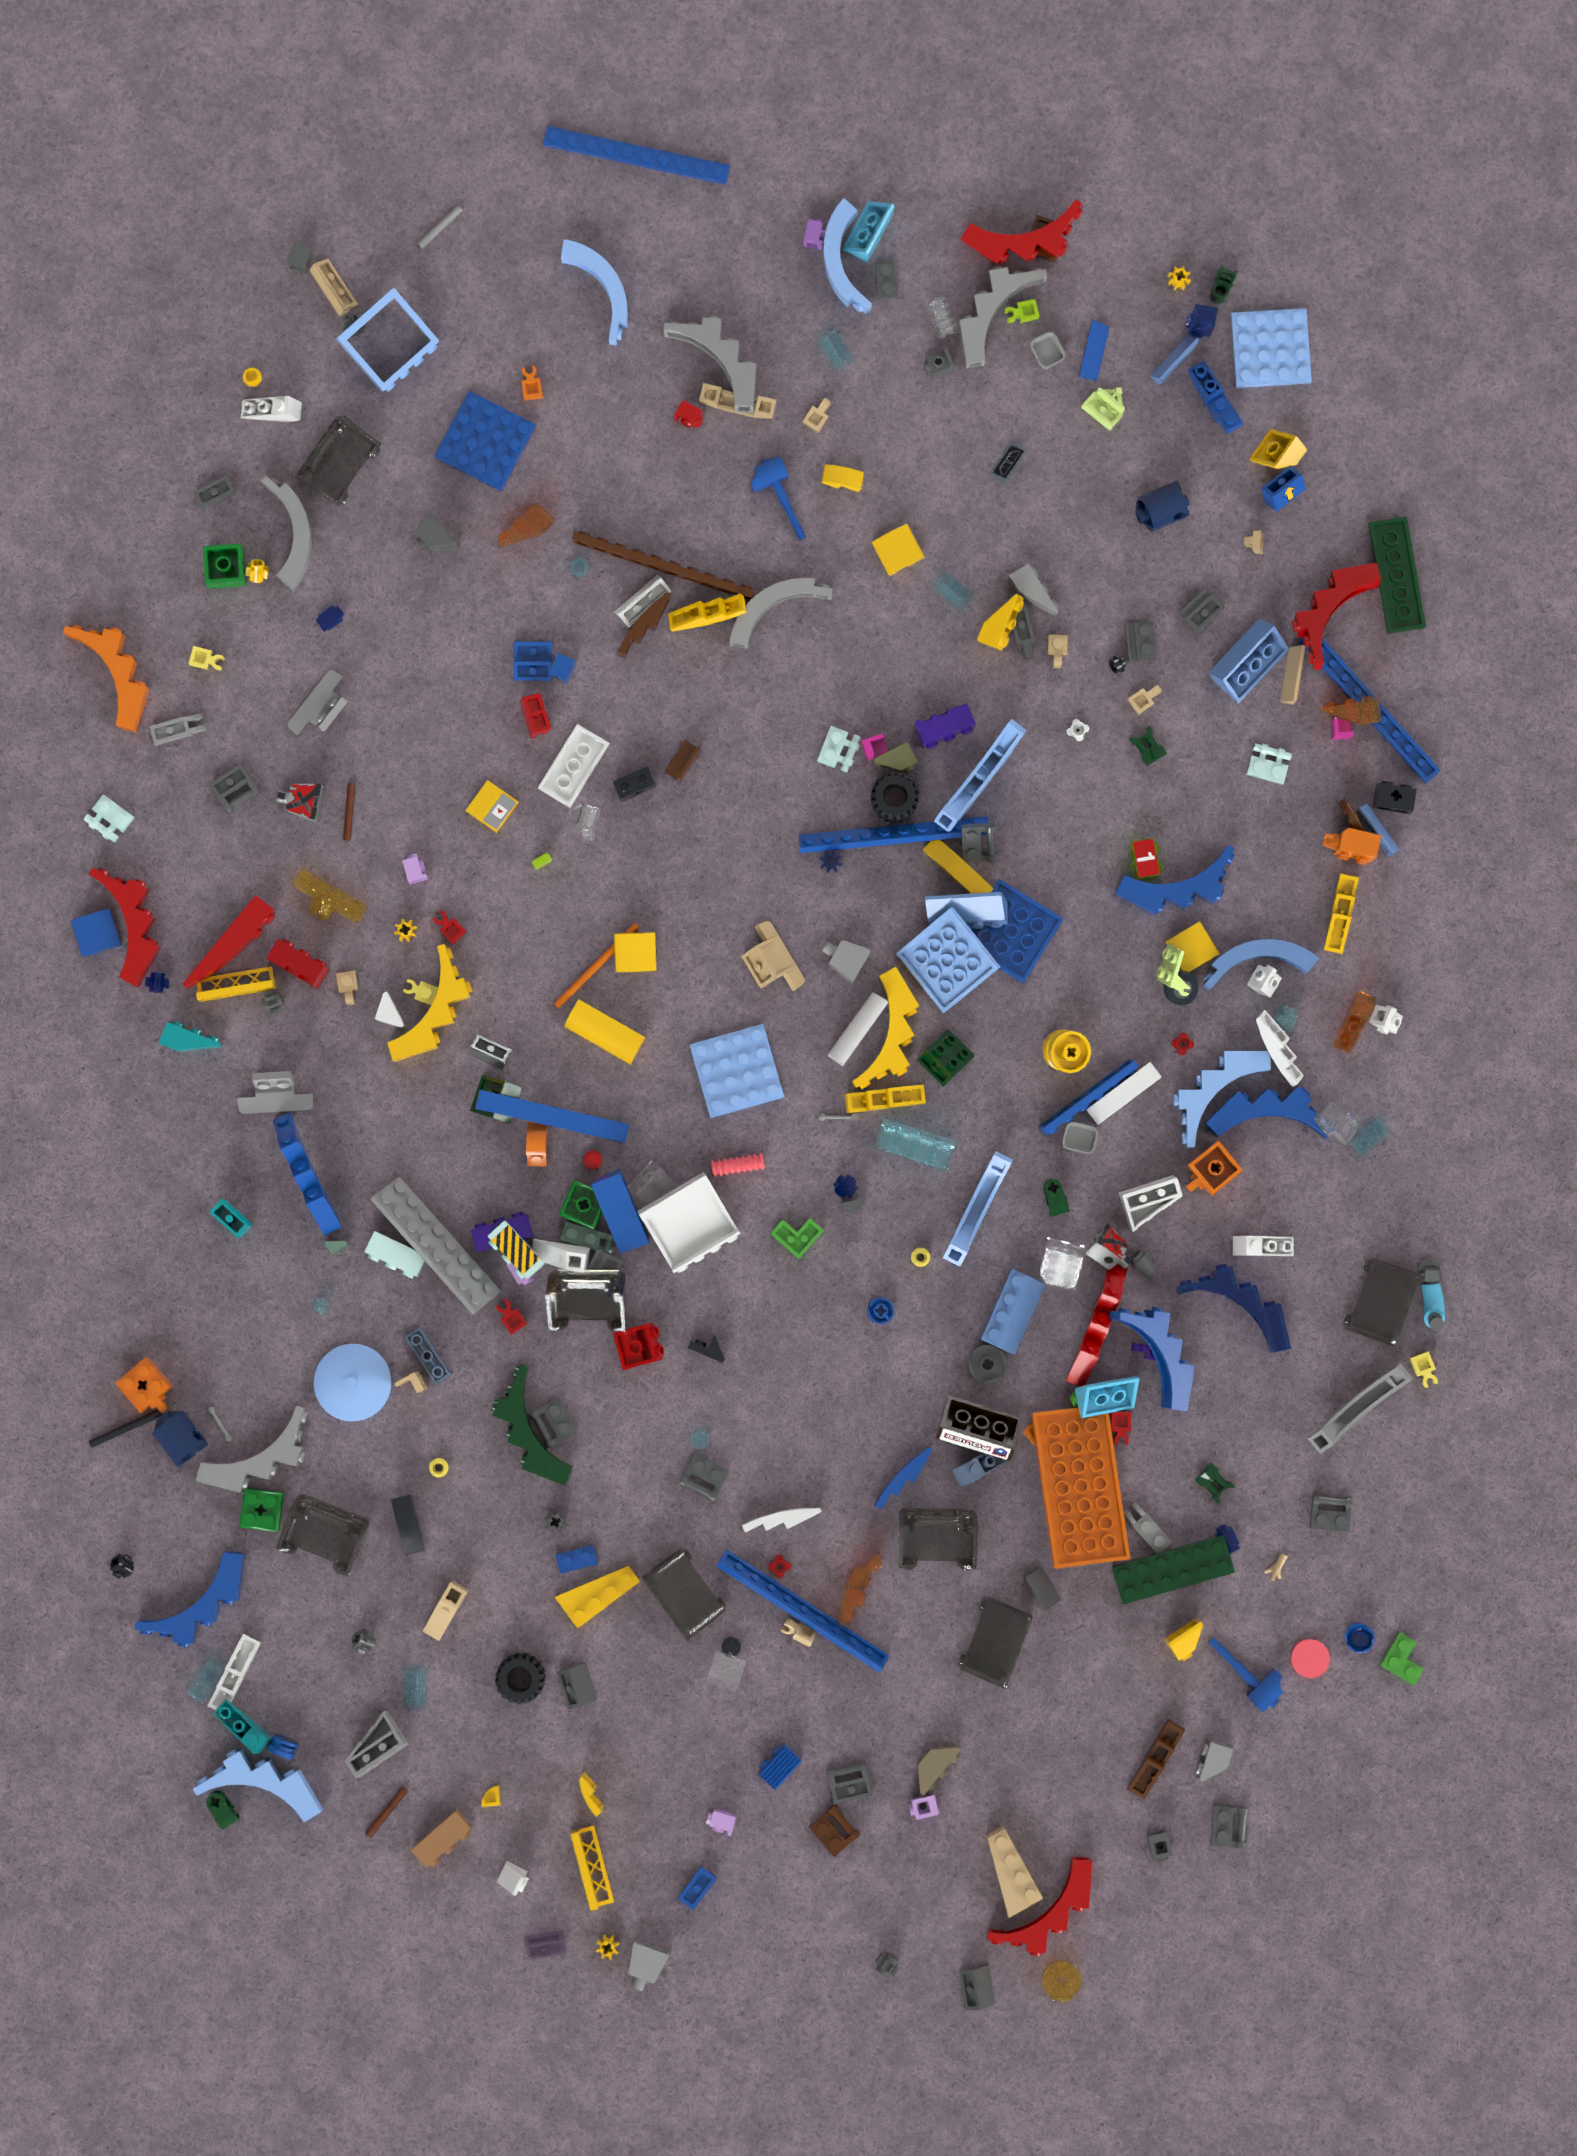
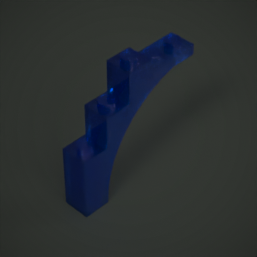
[1176,1264,1291,1353]

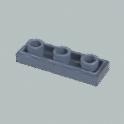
[404,1327,452,1386]

